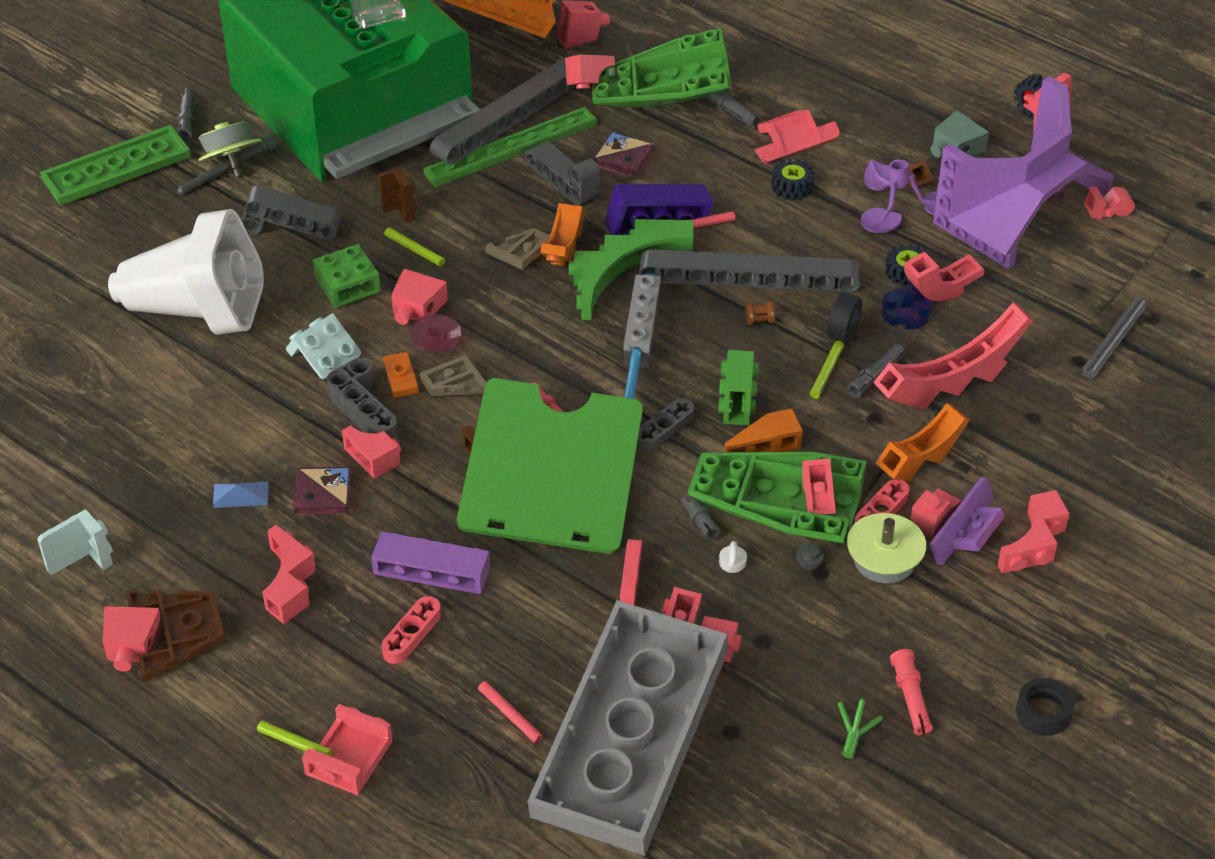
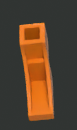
[540,203,586,267]
[875,403,970,482]

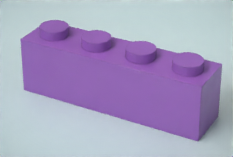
[372,532,490,594]

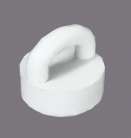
[719,541,747,573]

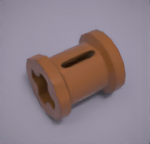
[745,301,775,325]

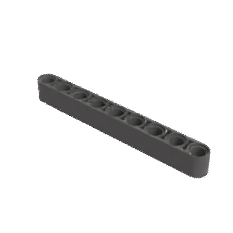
[430,58,576,165]
[639,250,860,292]

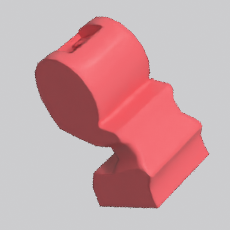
[1084,186,1135,220]

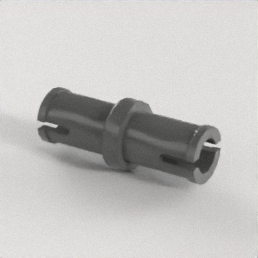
[681,493,721,541]

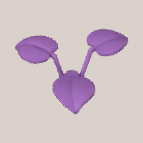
[861,159,937,233]

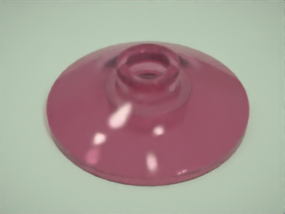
[410,314,461,352]

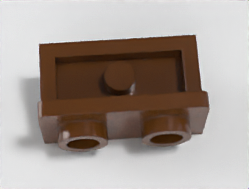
[378,167,417,223]

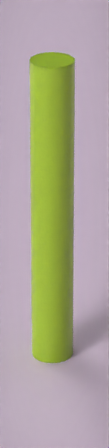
[384,227,445,267]
[810,341,844,399]
[257,721,334,757]

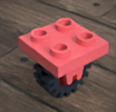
[1014,73,1072,128]

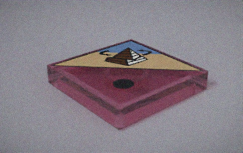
[592,131,654,177]
[293,467,352,514]

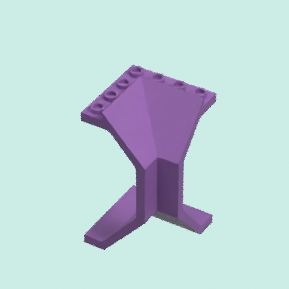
[933,76,1114,269]

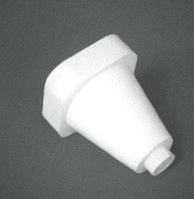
[108,209,264,335]

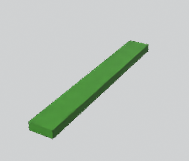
[424,107,597,188]

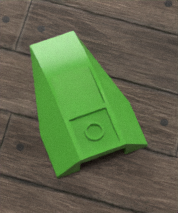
[592,28,732,107]
[688,452,867,543]

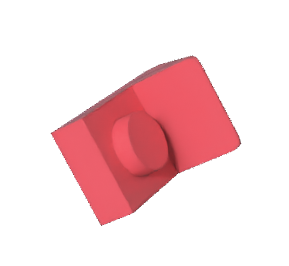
[802,459,836,515]

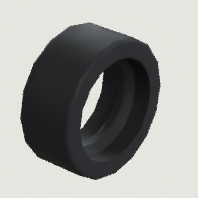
[827,292,863,343]
[1016,678,1075,736]

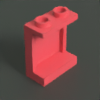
[302,704,392,795]

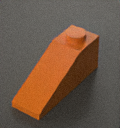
[724,409,803,452]

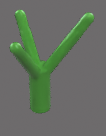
[838,699,883,758]

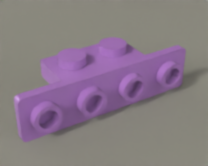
[930,477,1005,565]

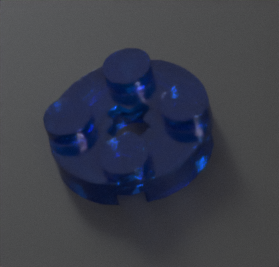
[881,285,932,329]

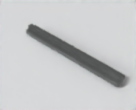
[1082,296,1147,379]

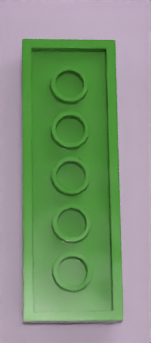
[40,125,191,205]

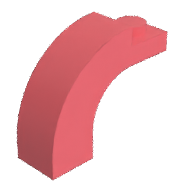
[904,252,984,301]

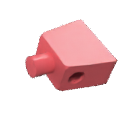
[556,0,610,49]
[391,269,448,325]
[103,606,163,672]

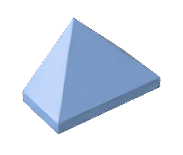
[213,481,269,508]

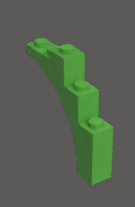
[569,219,693,320]

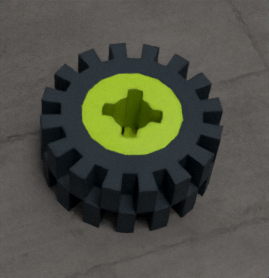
[771,159,815,201]
[885,243,930,287]

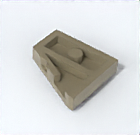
[485,228,550,270]
[420,355,486,396]

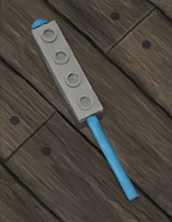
[624,273,661,399]

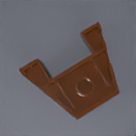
[125,590,225,682]

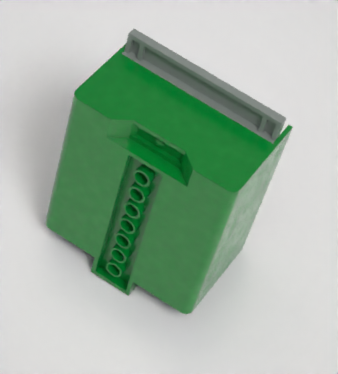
[219,0,480,183]

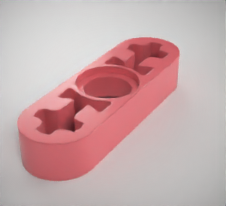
[854,479,910,524]
[620,539,642,606]
[382,596,441,664]

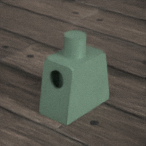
[931,111,989,158]

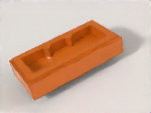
[382,352,419,398]

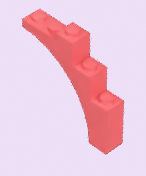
[874,303,1034,410]

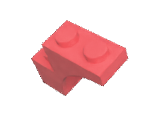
[998,490,1069,573]
[262,525,316,624]

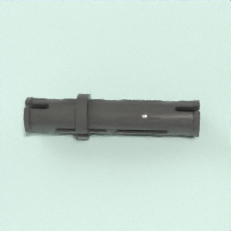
[176,88,196,141]
[705,93,762,129]
[847,344,906,398]

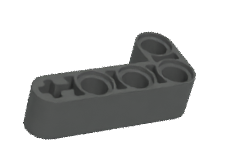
[525,141,600,206]
[241,186,341,240]
[327,358,398,441]

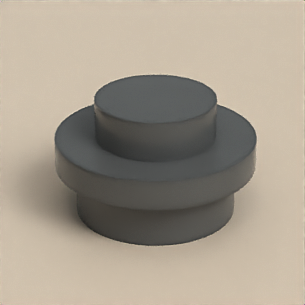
[796,544,824,570]

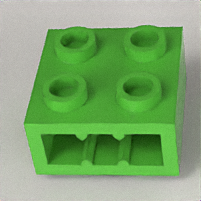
[313,244,380,308]
[718,350,759,426]

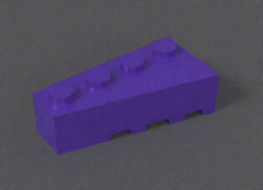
[604,184,714,235]

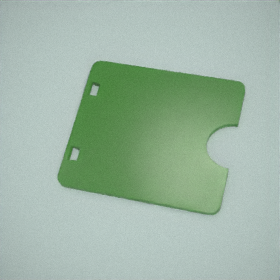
[457,378,643,554]

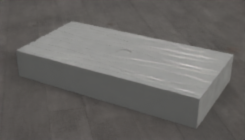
[527,600,728,856]

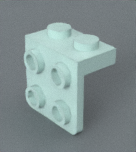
[286,313,361,379]
[38,509,113,575]

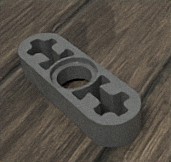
[636,398,694,452]

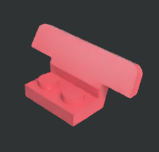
[754,109,840,164]

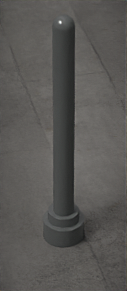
[178,133,277,195]

